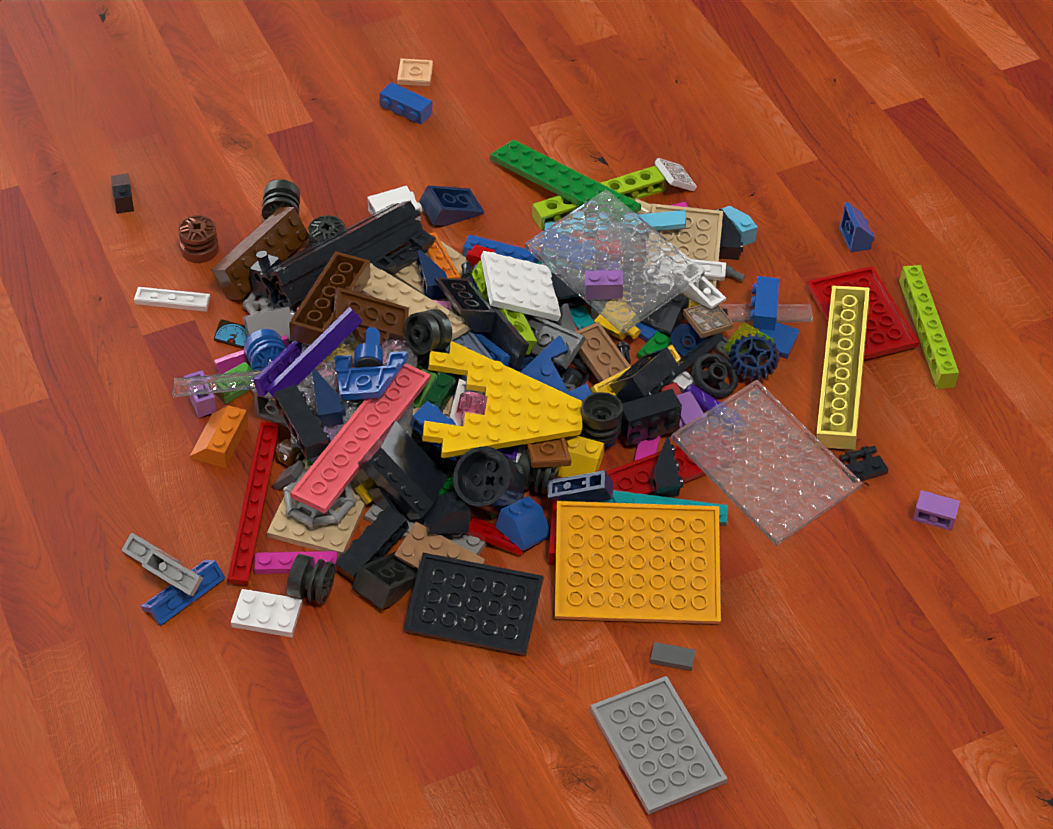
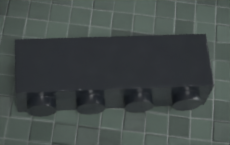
[274,385,331,460]
[335,506,409,583]

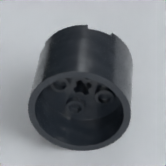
[453,446,526,514]

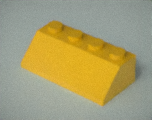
[520,435,604,478]

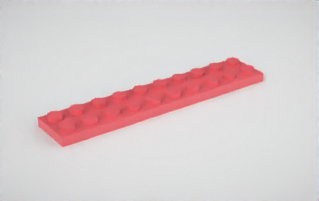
[290,363,431,514]

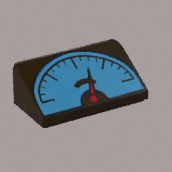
[214,319,248,349]

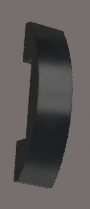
[370,230,436,274]

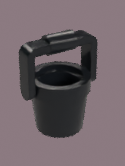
[557,358,591,389]

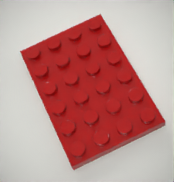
[806,266,919,360]

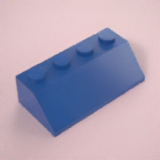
[463,235,542,264]

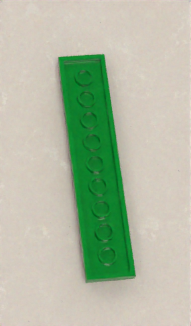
[490,140,641,226]

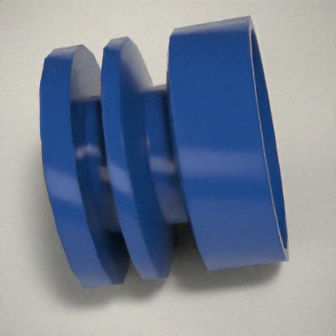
[244,329,286,375]

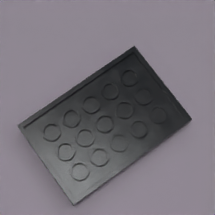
[403,552,544,656]

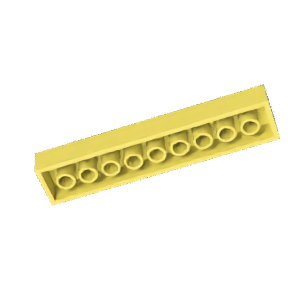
[817,286,870,450]

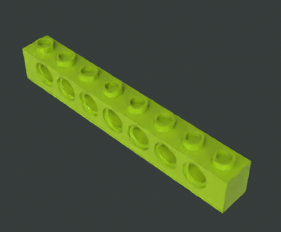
[532,166,666,230]
[899,265,959,389]

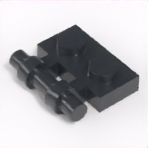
[839,446,889,484]

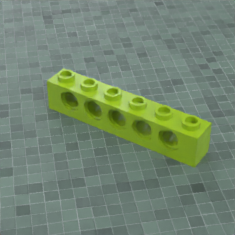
[472,261,537,354]

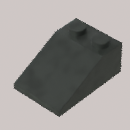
[352,551,418,609]

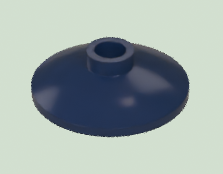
[671,324,705,357]

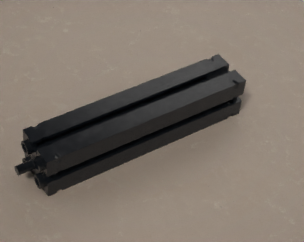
[259,200,423,308]

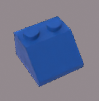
[840,202,874,252]
[495,496,551,551]

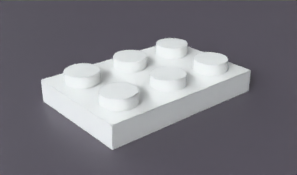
[231,589,303,637]

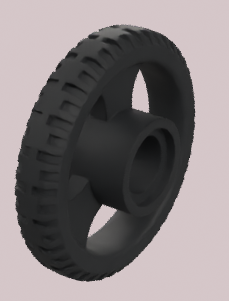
[692,353,738,398]

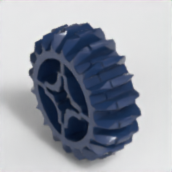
[729,333,780,382]

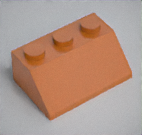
[190,406,248,468]

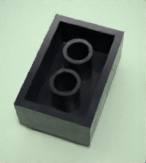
[610,347,679,403]
[620,389,682,446]

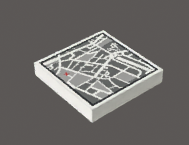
[654,158,697,191]

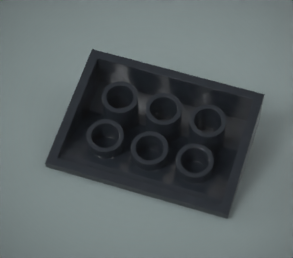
[357,421,447,520]

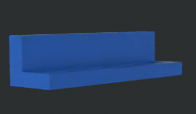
[141,559,226,625]

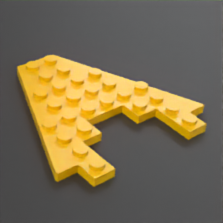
[422,341,582,458]

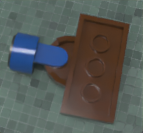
[333,287,409,368]

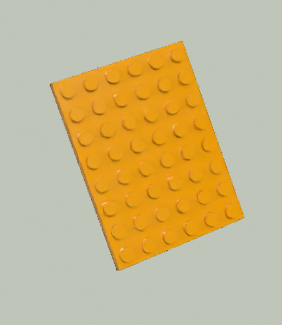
[555,501,721,624]

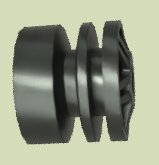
[262,179,300,220]
[308,215,345,246]
[581,392,623,444]
[518,447,559,495]
[287,554,335,604]

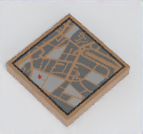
[683,304,734,338]

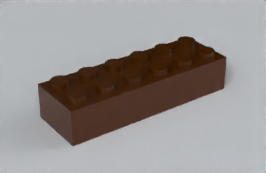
[211,207,309,300]
[289,251,371,345]

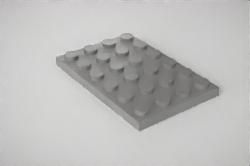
[590,676,727,815]

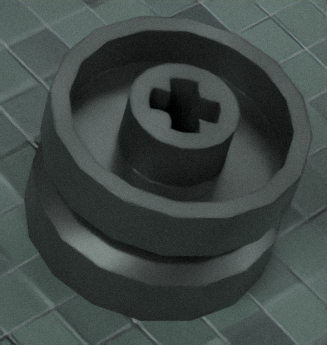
[404,309,452,355]

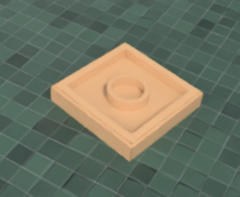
[397,59,433,86]

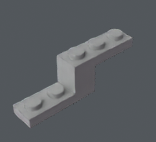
[121,533,203,596]

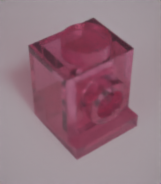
[456,391,488,415]

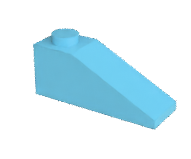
[717,206,758,246]

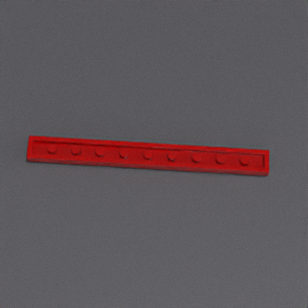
[227,422,280,585]

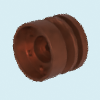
[178,215,219,263]

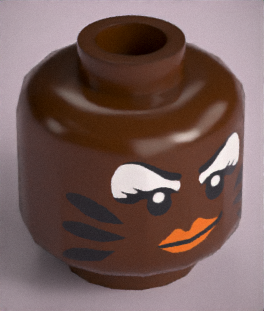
[275,439,305,467]

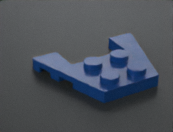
[520,335,592,402]
[334,351,409,400]

